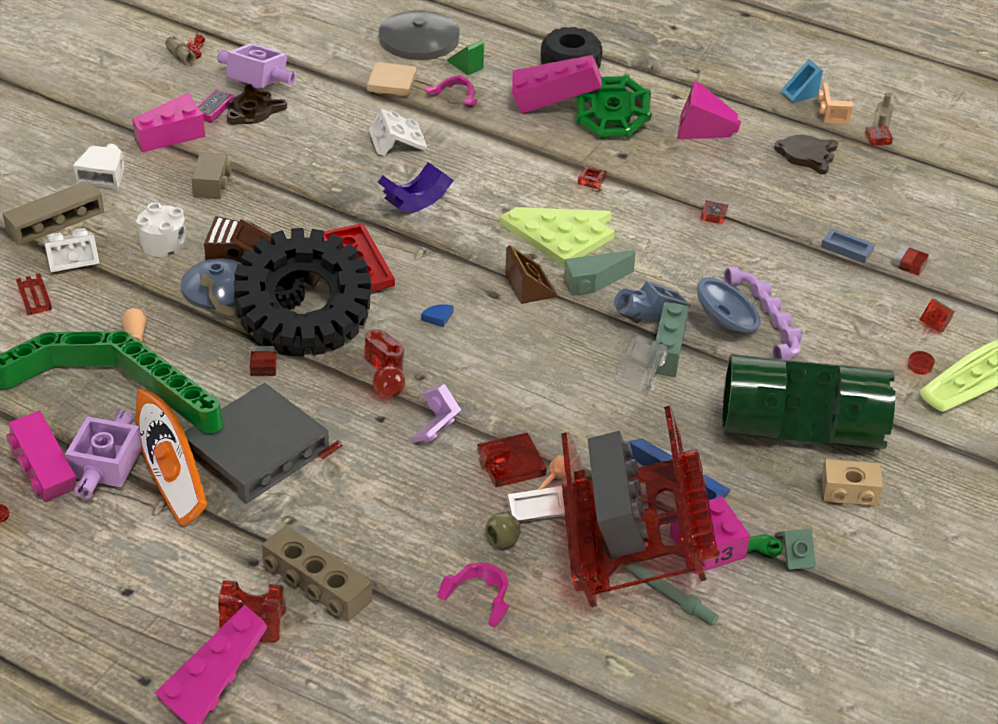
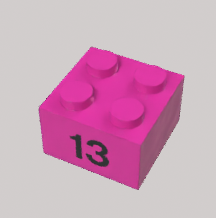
[669,496,750,574]

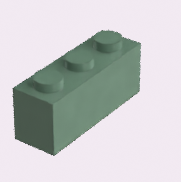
[651,302,689,377]

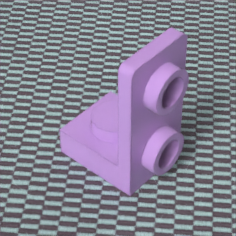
[411,384,461,443]

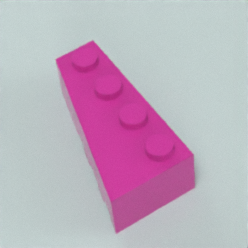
[512,55,602,114]

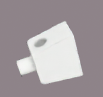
[73,143,124,189]

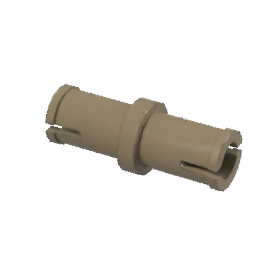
[165,36,196,65]

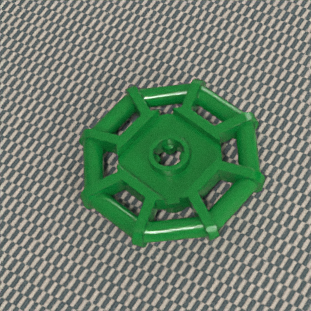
[575,74,652,139]

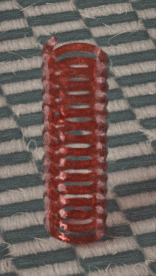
[319,440,343,459]

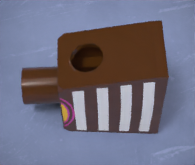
[204,216,247,263]

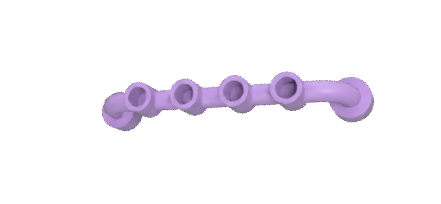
[724,267,802,360]

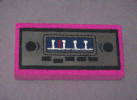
[198,89,234,123]

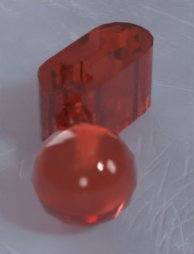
[364,329,406,398]

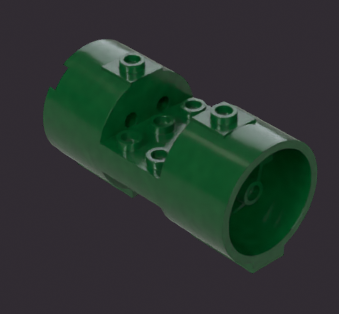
[722,354,896,450]

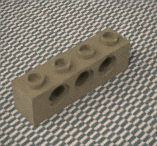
[262,525,372,622]

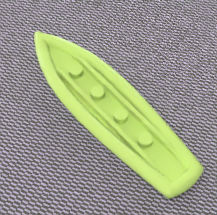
[919,339,998,412]

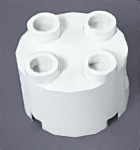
[136,202,187,257]

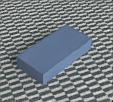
[821,228,875,263]

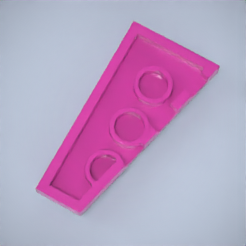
[155,605,268,724]

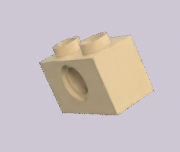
[821,459,883,506]

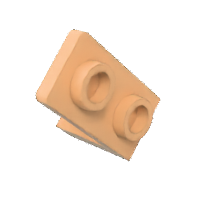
[817,82,853,124]

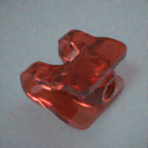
[218,580,286,643]

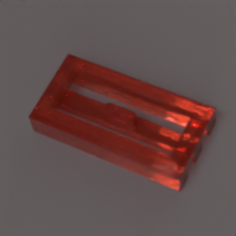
[16,274,52,315]

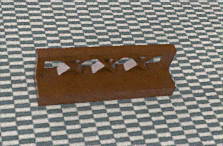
[229,219,321,287]

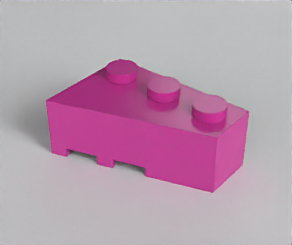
[132,93,205,152]
[6,411,76,502]

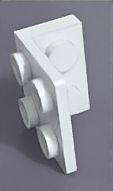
[368,108,427,156]
[43,228,99,272]

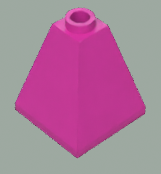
[677,81,741,139]

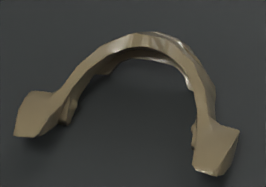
[199,273,237,316]

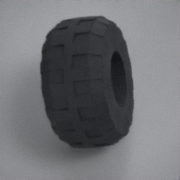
[540,27,602,69]

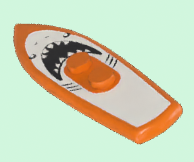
[136,388,207,526]

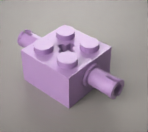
[217,43,296,89]
[65,410,142,499]

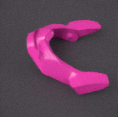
[424,75,478,106]
[438,563,509,627]

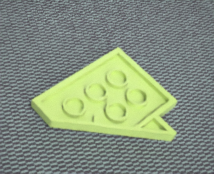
[499,207,615,267]

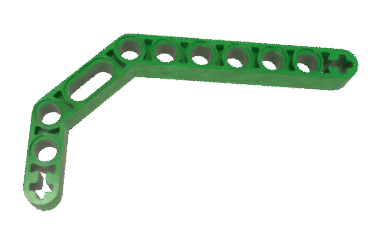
[0,331,224,434]

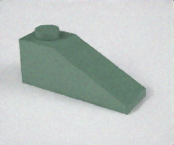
[564,250,636,296]

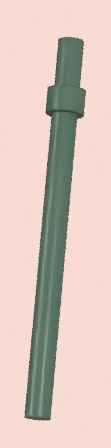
[576,527,719,625]

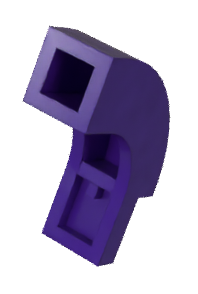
[377,162,454,212]

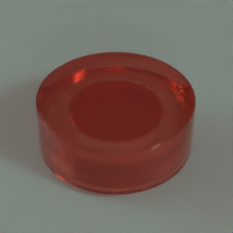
[908,351,935,375]

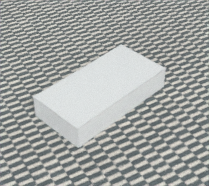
[506,486,568,523]

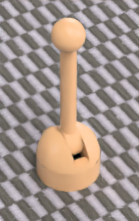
[537,455,573,490]

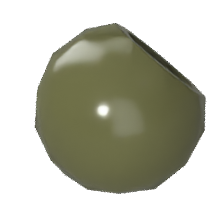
[485,512,521,548]

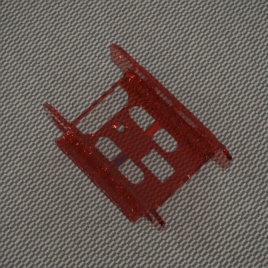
[561,405,719,608]

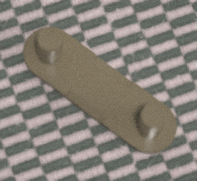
[873,93,894,132]

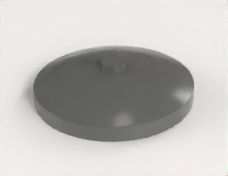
[379,10,460,60]

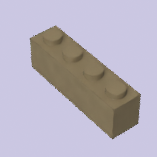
[2,180,104,246]

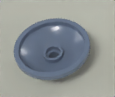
[181,258,242,309]
[697,277,761,333]

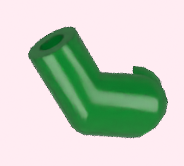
[747,534,783,557]

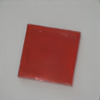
[477,432,547,488]

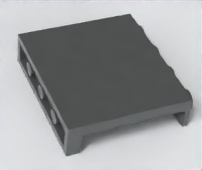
[185,382,329,504]

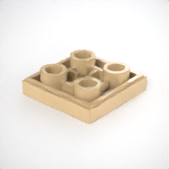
[367,62,417,97]

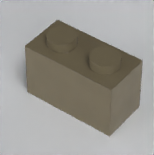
[191,152,232,199]

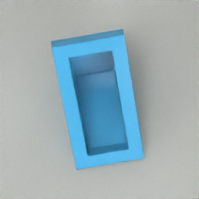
[781,59,823,103]

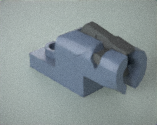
[614,281,691,323]

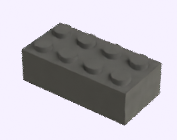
[587,430,649,558]

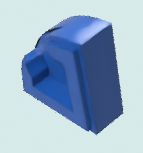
[421,304,454,327]

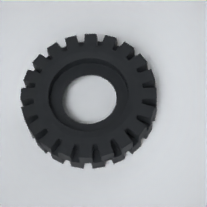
[234,228,371,356]

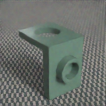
[775,529,816,570]

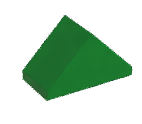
[447,39,484,75]

